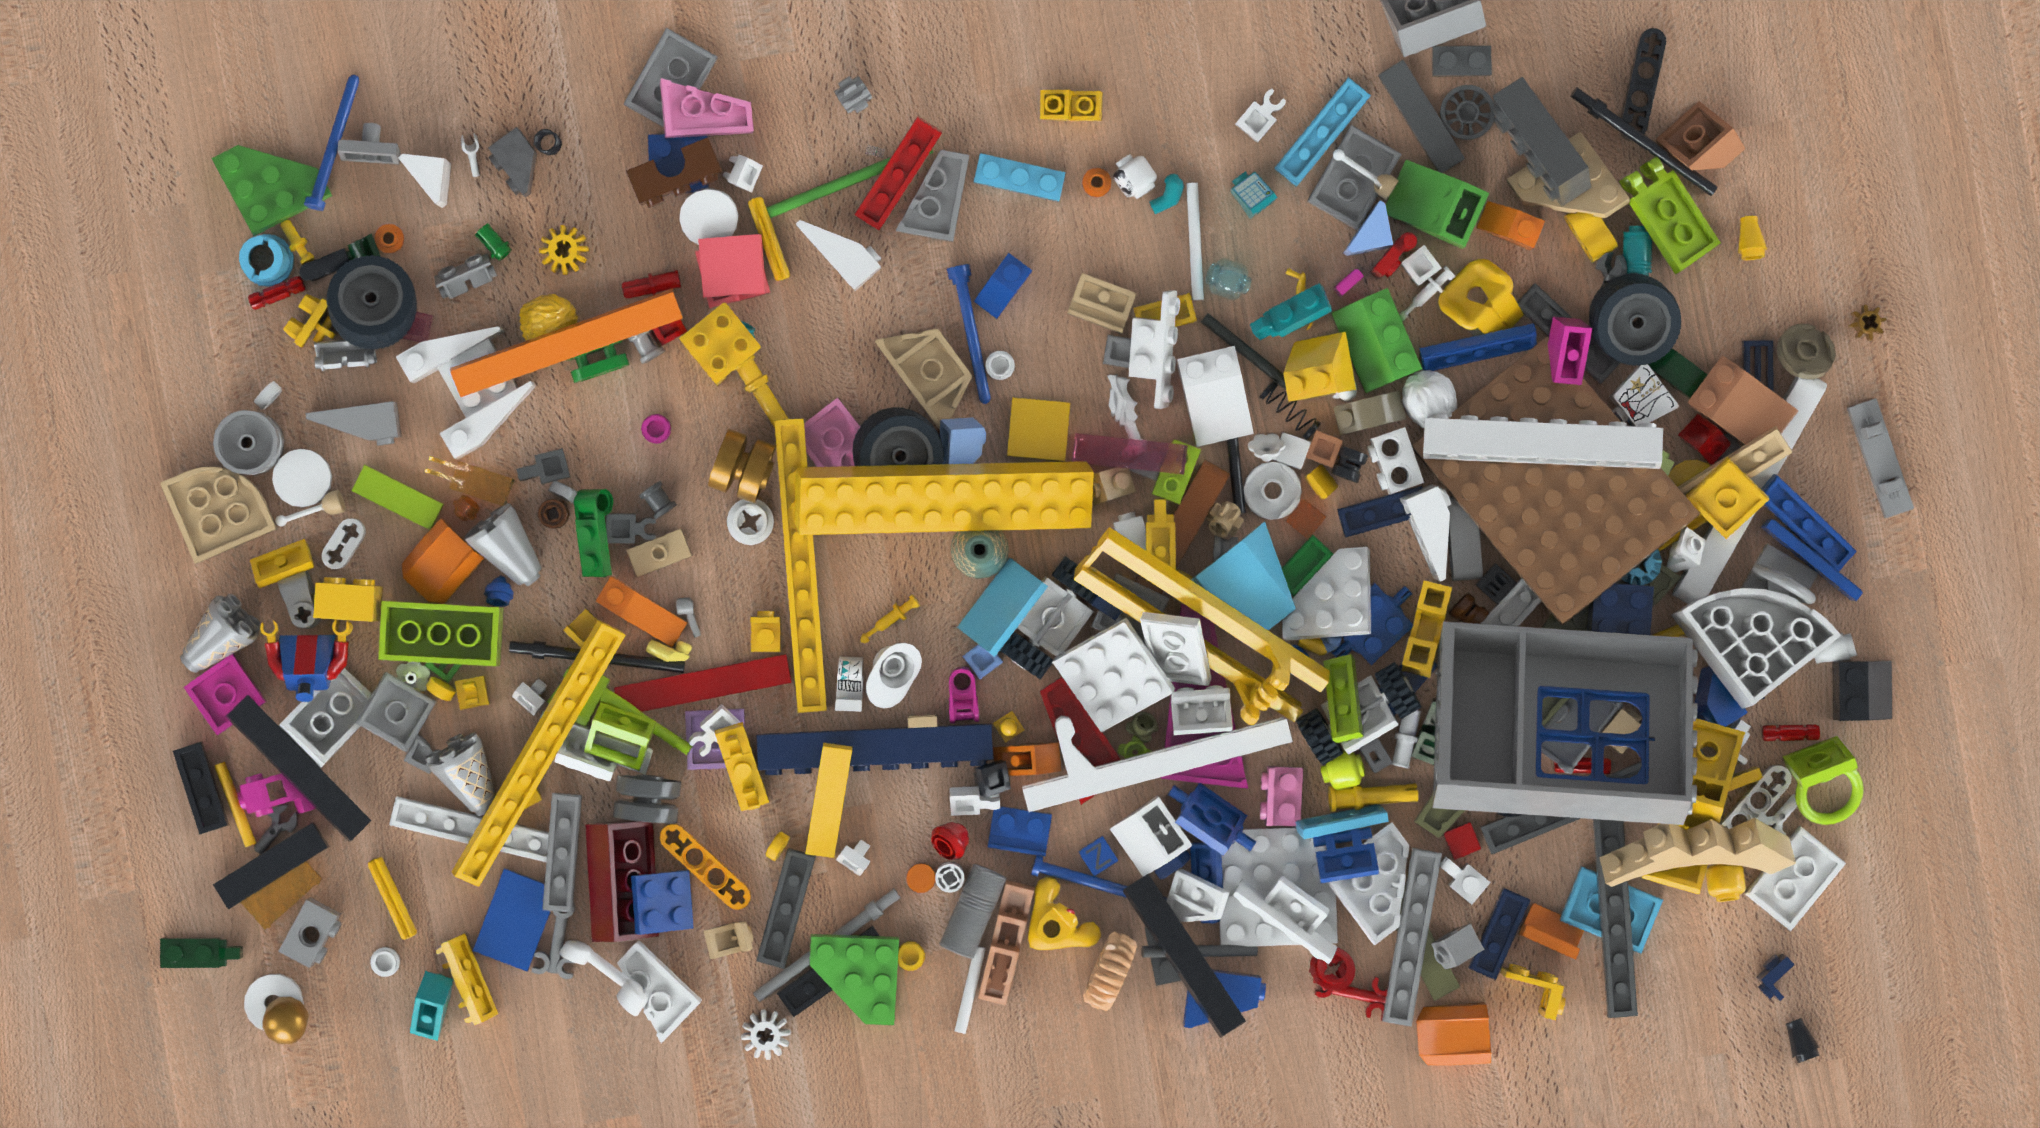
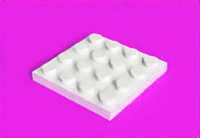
[1219,827,1338,947]

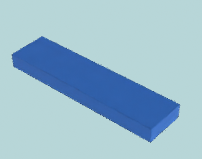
[1419,323,1537,371]
[1761,474,1857,571]
[1760,519,1863,601]

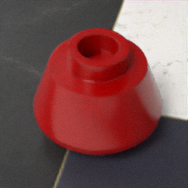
[931,822,969,860]

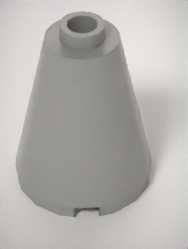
[464,503,542,586]

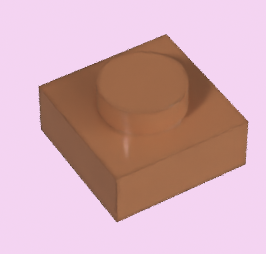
[1306,430,1343,468]

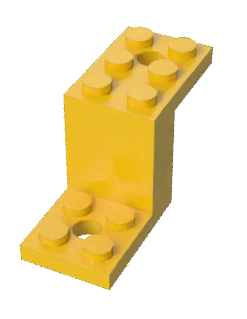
[1642,719,1745,894]

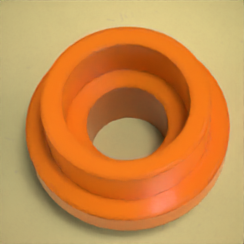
[1082,168,1111,197]
[374,224,404,253]

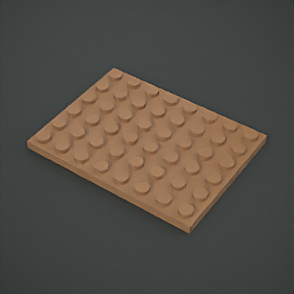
[1412,336,1700,626]

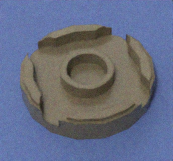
[1776,324,1836,380]

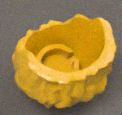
[519,294,578,341]

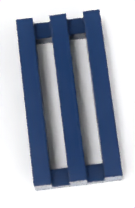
[1742,340,1774,392]

